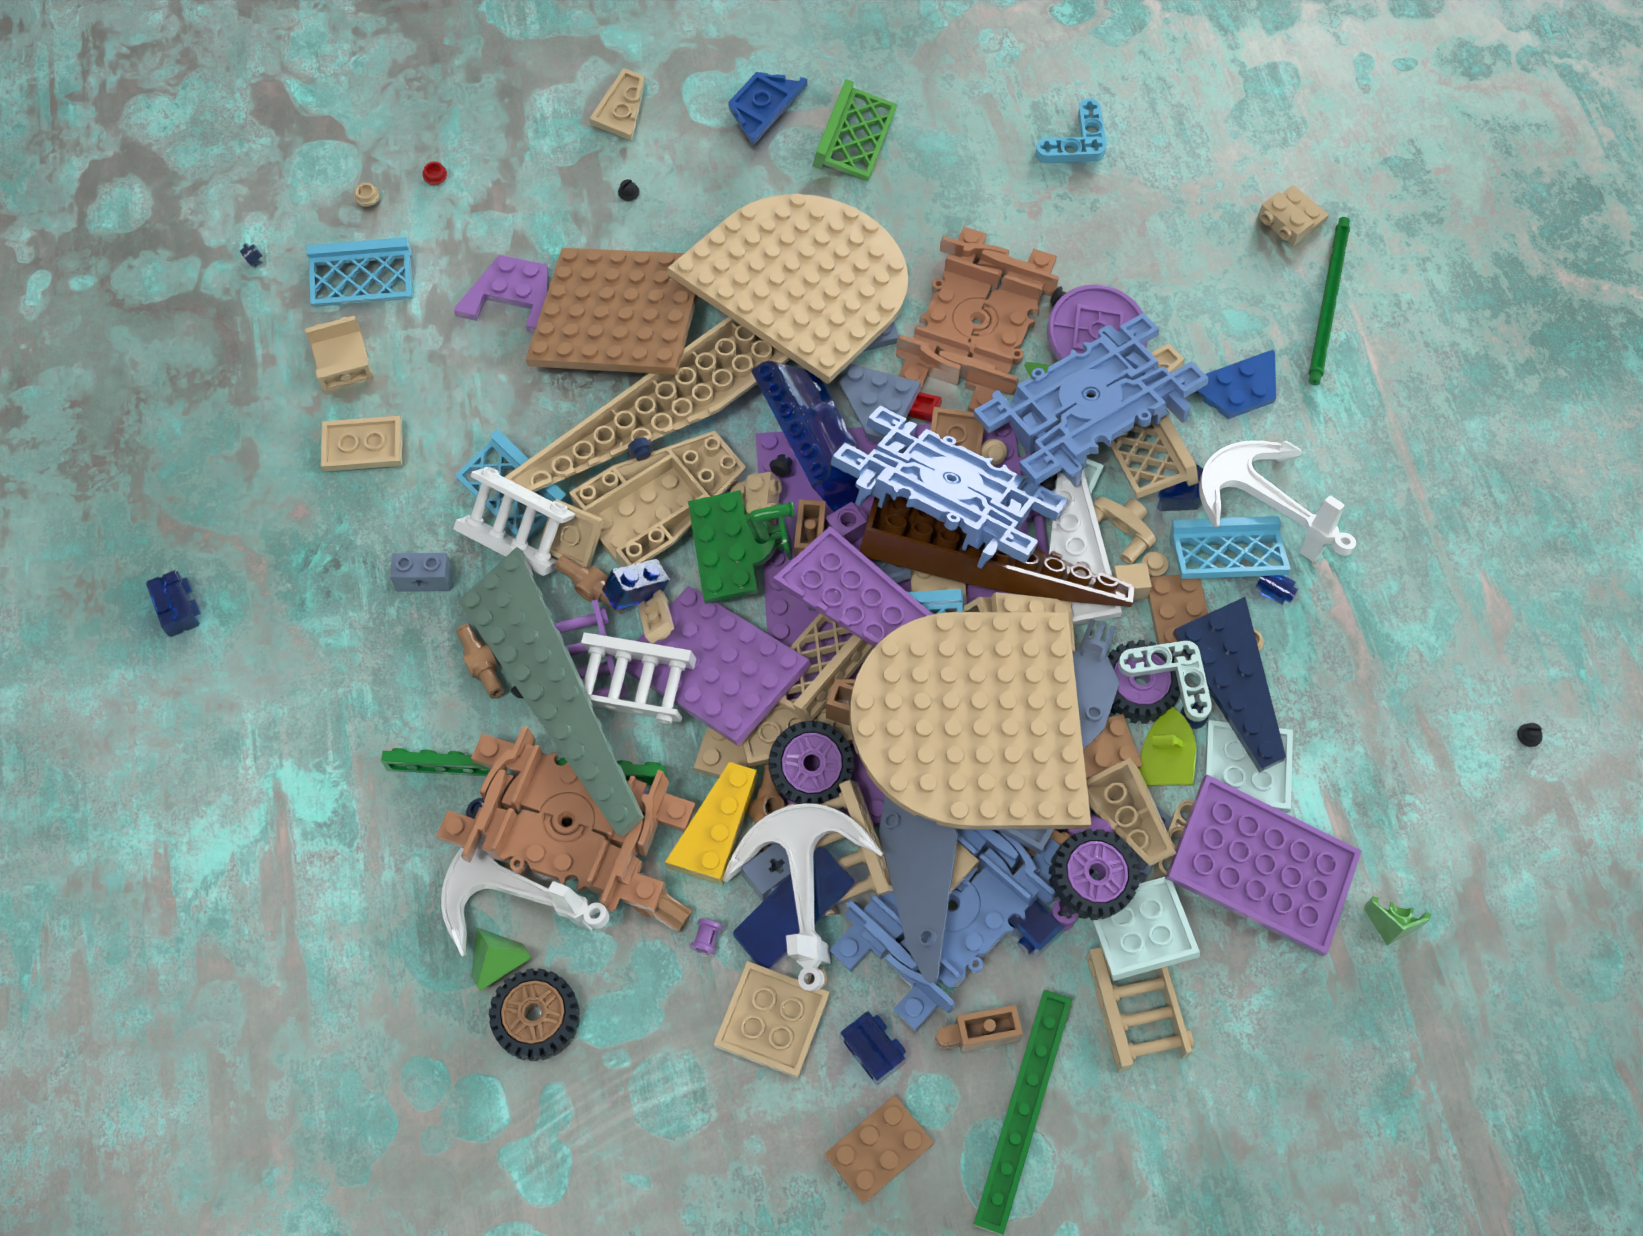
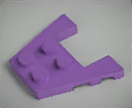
[453,255,549,333]

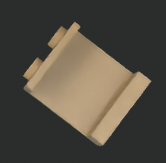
[305,315,373,392]

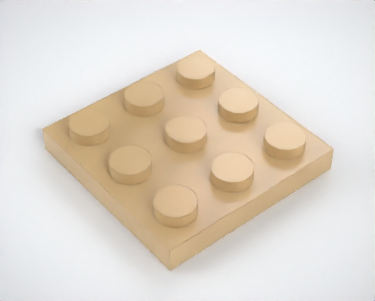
[714,961,830,1079]

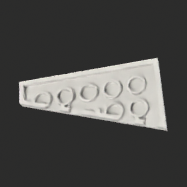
[1049,470,1122,626]

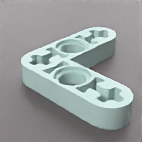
[1118,641,1212,721]

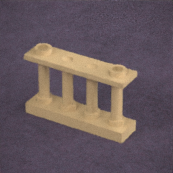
[787,780,894,916]
[1086,947,1194,1073]

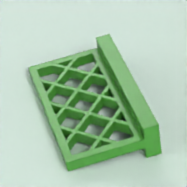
[812,79,897,181]

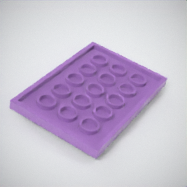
[626,586,811,747]
[1165,775,1362,956]

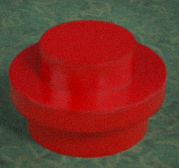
[422,161,447,185]

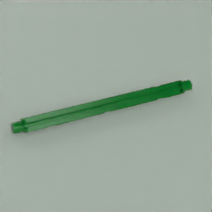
[1308,217,1350,385]

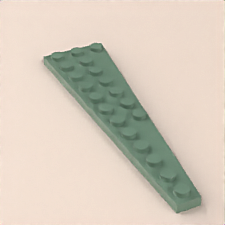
[458,547,644,837]

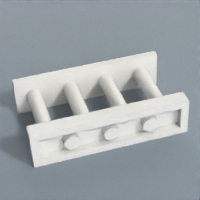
[453,467,575,576]
[581,632,696,724]

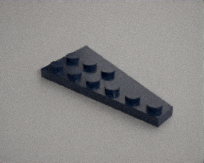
[1173,597,1286,773]

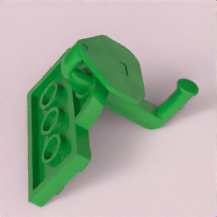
[688,490,794,604]

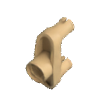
[1093,497,1156,565]

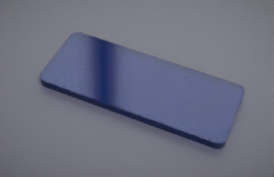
[733,847,855,969]

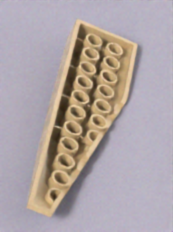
[505,317,790,492]

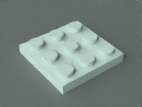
[1204,720,1293,813]
[1092,877,1200,981]

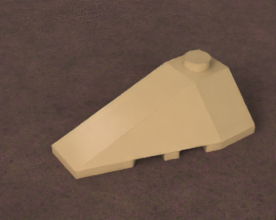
[1086,758,1176,866]

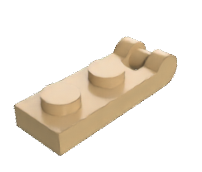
[638,589,674,644]

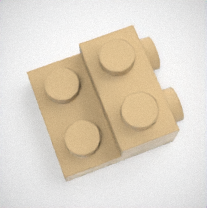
[1258,185,1329,247]
[729,472,782,526]

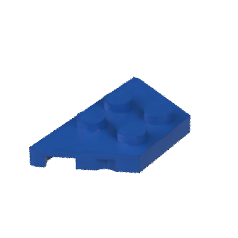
[728,72,807,145]
[1195,350,1276,419]

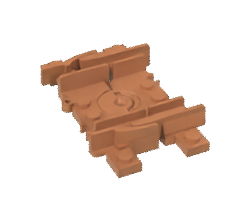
[896,226,1059,412]
[436,726,696,913]

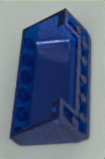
[751,361,861,512]

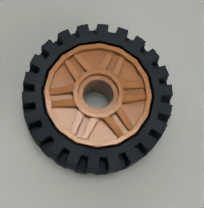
[489,968,580,1061]

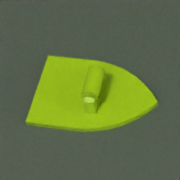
[1140,707,1196,787]

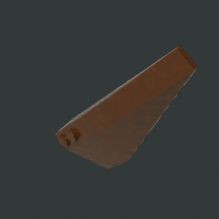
[860,496,1134,607]

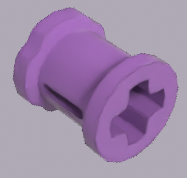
[1049,899,1078,931]
[690,918,723,956]

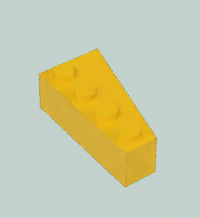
[665,762,759,886]

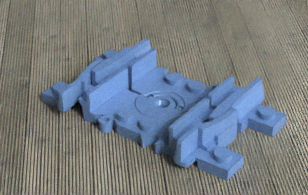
[974,313,1208,486]
[831,406,1068,569]
[829,829,1060,1032]

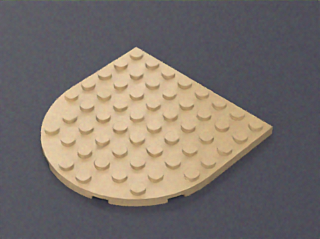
[667,193,908,384]
[849,612,1091,830]

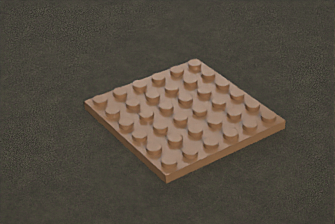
[525,248,698,375]

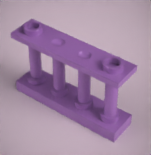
[554,599,628,700]

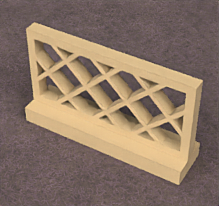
[1110,415,1199,499]
[777,613,874,722]

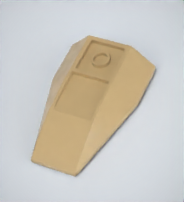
[569,431,746,571]

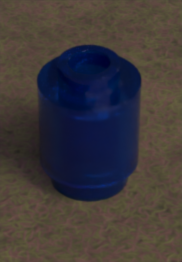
[1255,575,1298,605]

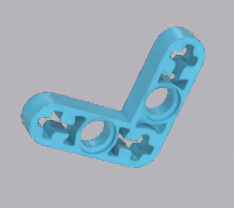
[1035,99,1106,163]

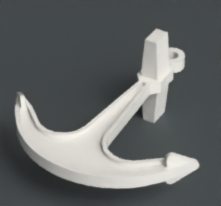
[1199,441,1356,562]
[723,804,883,992]
[441,809,610,957]

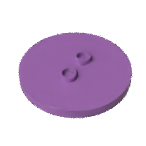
[1047,284,1148,361]

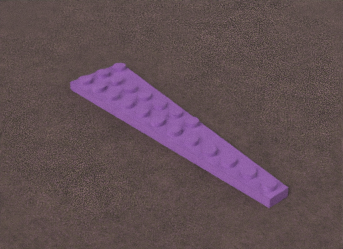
[772,526,933,648]

